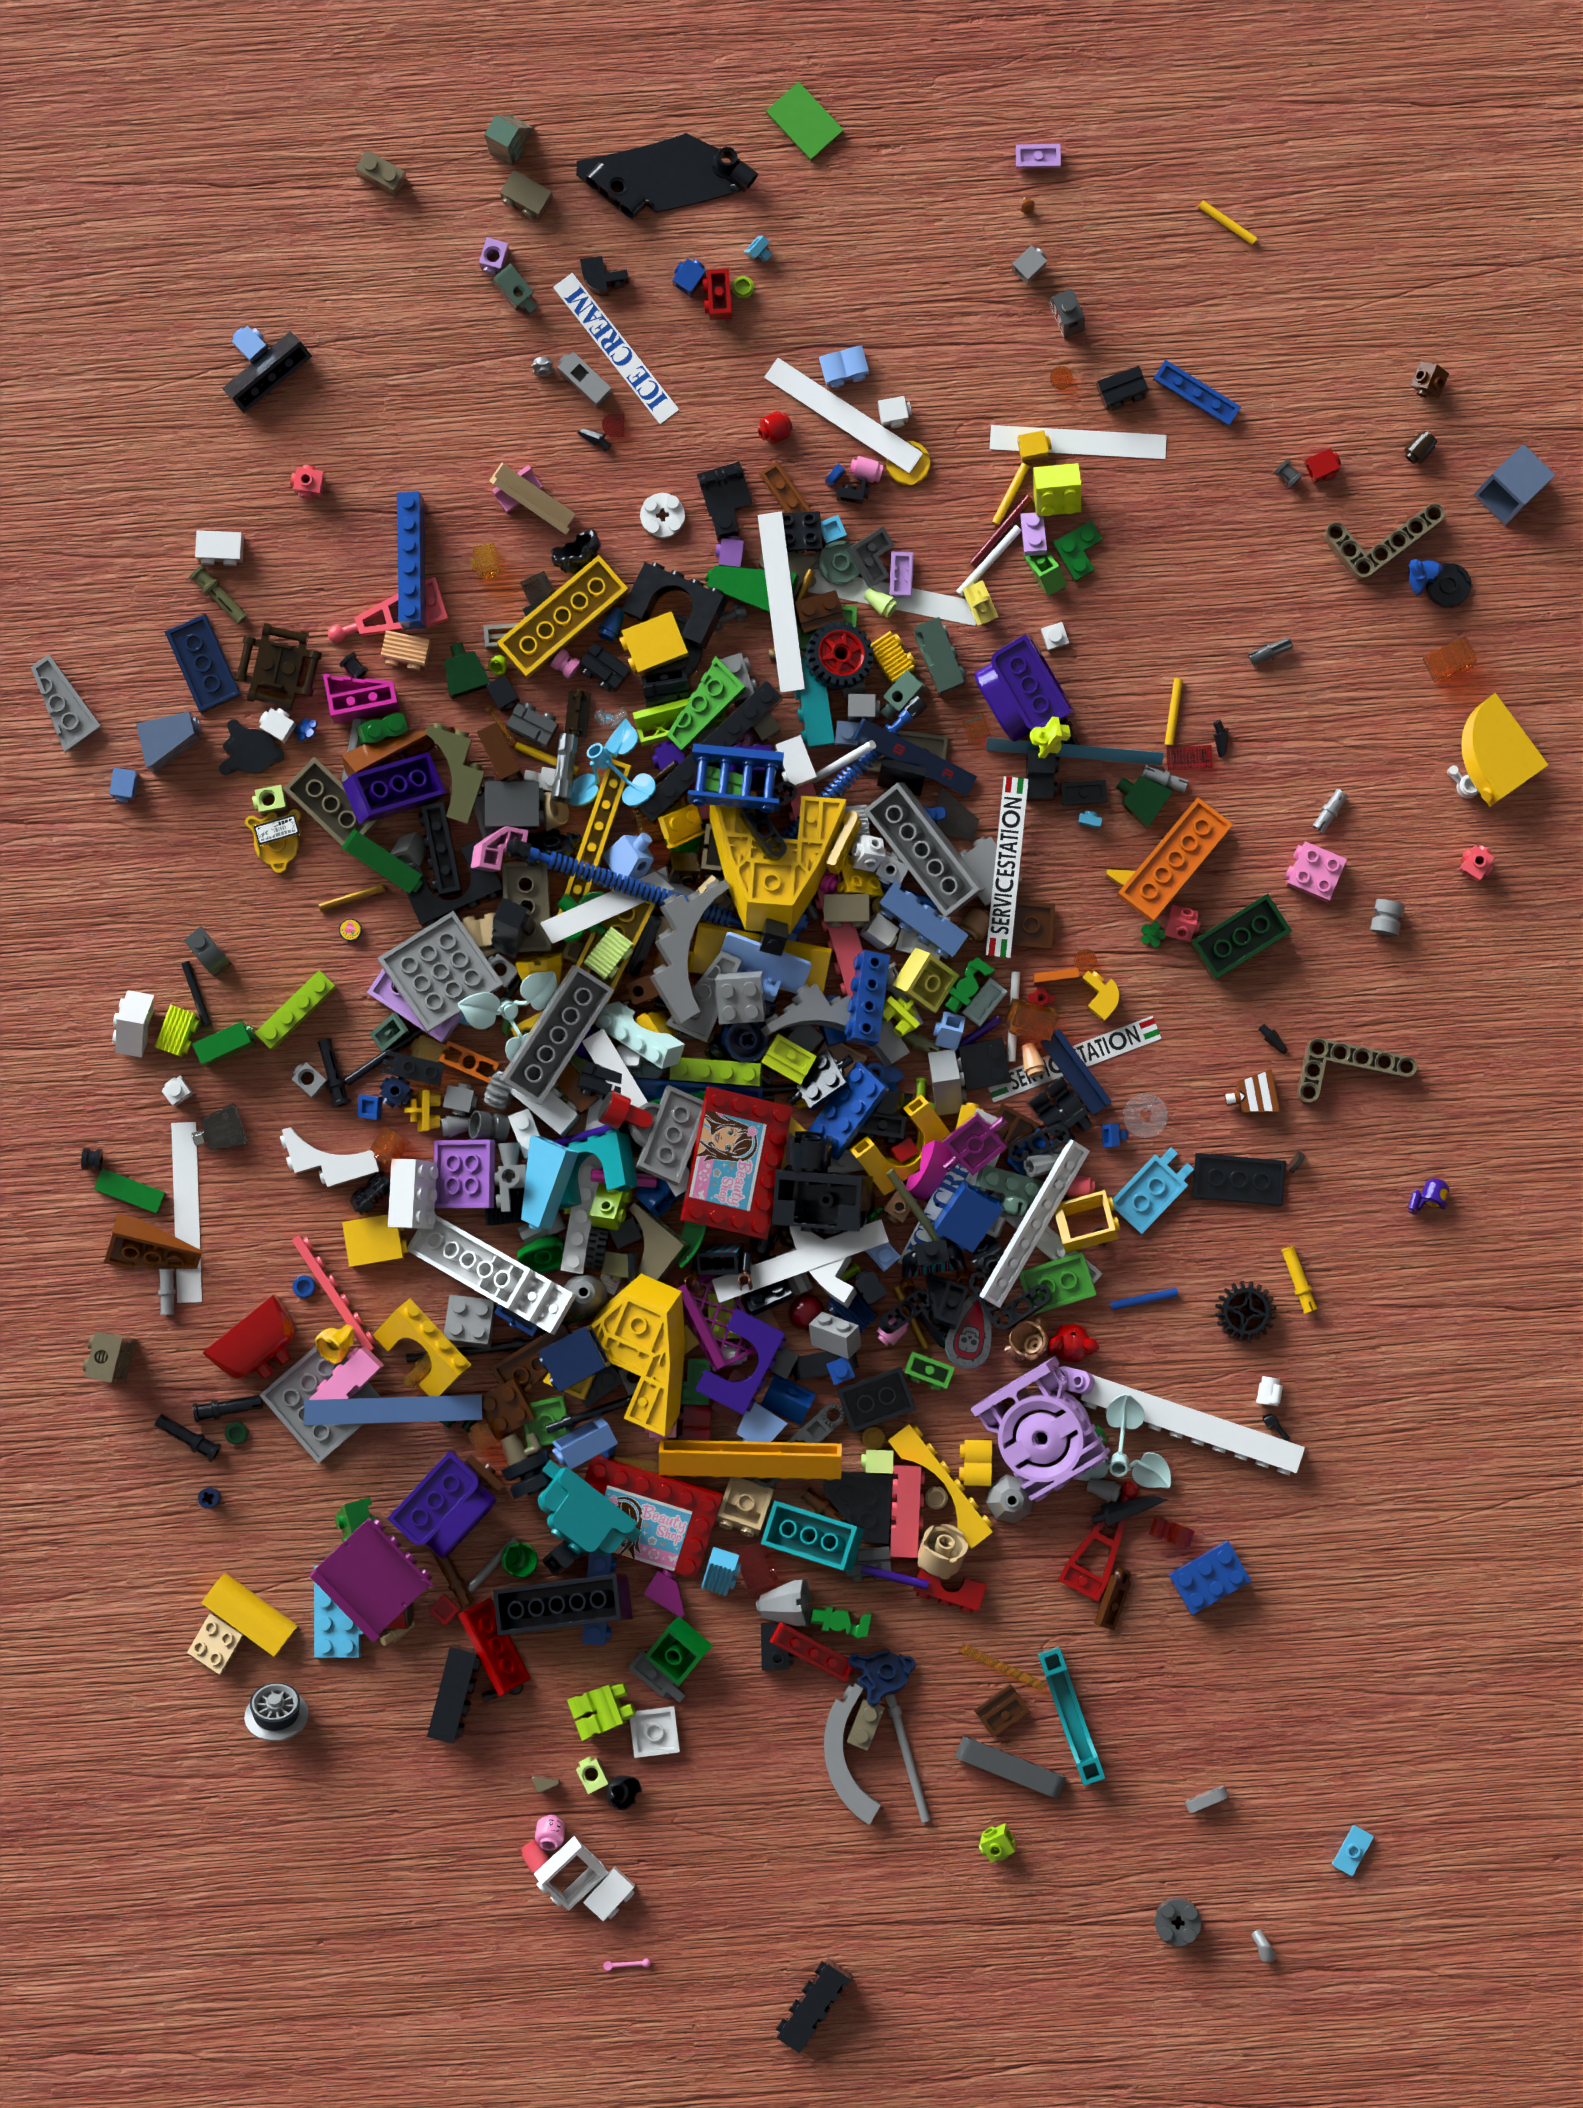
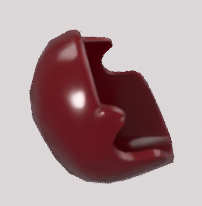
[788,1295,825,1331]

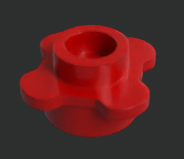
[1027,985,1054,1012]

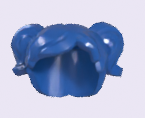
[1408,559,1444,595]

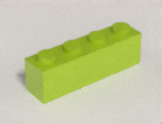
[255,970,337,1051]
[669,1057,764,1086]

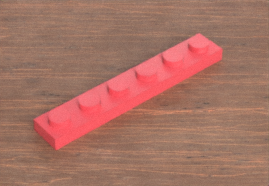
[291,1235,376,1351]

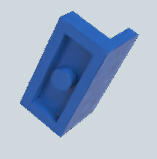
[761,1374,816,1425]

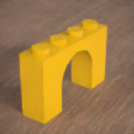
[849,1094,951,1196]
[373,1298,471,1396]

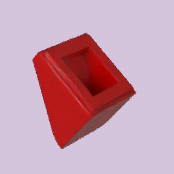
[888,1137,918,1163]

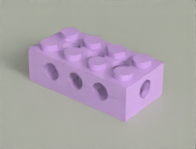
[367,969,464,1044]

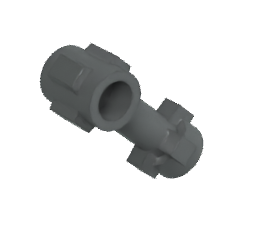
[714,604,748,632]

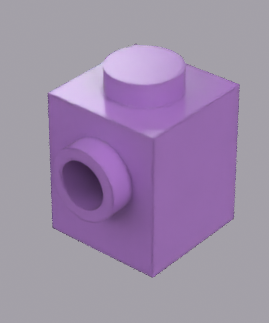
[715,536,744,568]

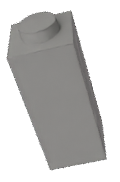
[558,352,612,408]

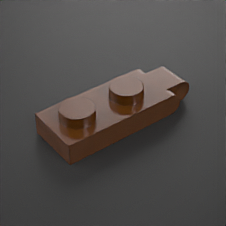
[1094,1567,1131,1630]

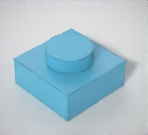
[821,515,847,545]
[1077,811,1102,829]

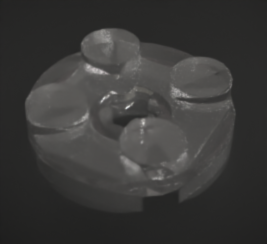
[1123,1093,1168,1138]

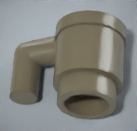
[500,1432,542,1466]

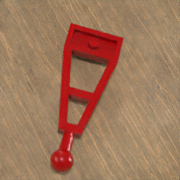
[1057,1481,1139,1602]

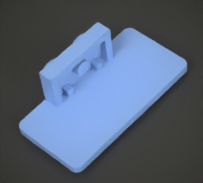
[720,932,812,1003]

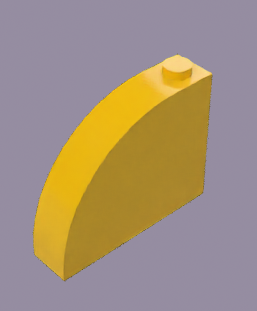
[1462,693,1548,807]

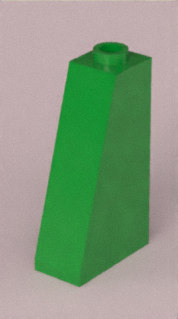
[705,565,800,613]
[341,829,423,894]

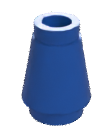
[598,607,625,642]

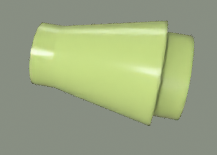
[863,588,898,617]

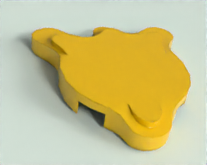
[245,809,302,874]

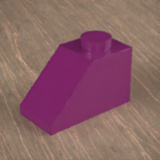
[644,1569,685,1618]

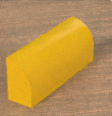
[201,1572,298,1657]

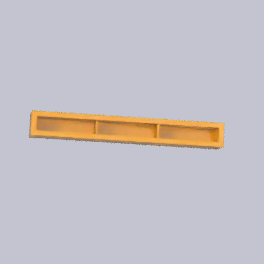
[659,1440,842,1480]

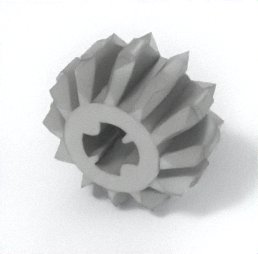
[484,1071,513,1110]

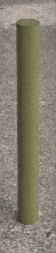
[886,1169,943,1241]

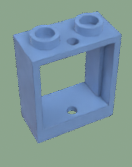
[552,1416,618,1470]

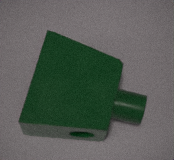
[444,642,491,699]
[1116,776,1173,829]

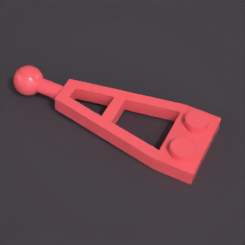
[328,577,449,643]

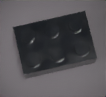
[836,1367,916,1433]

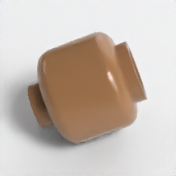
[960,908,990,942]

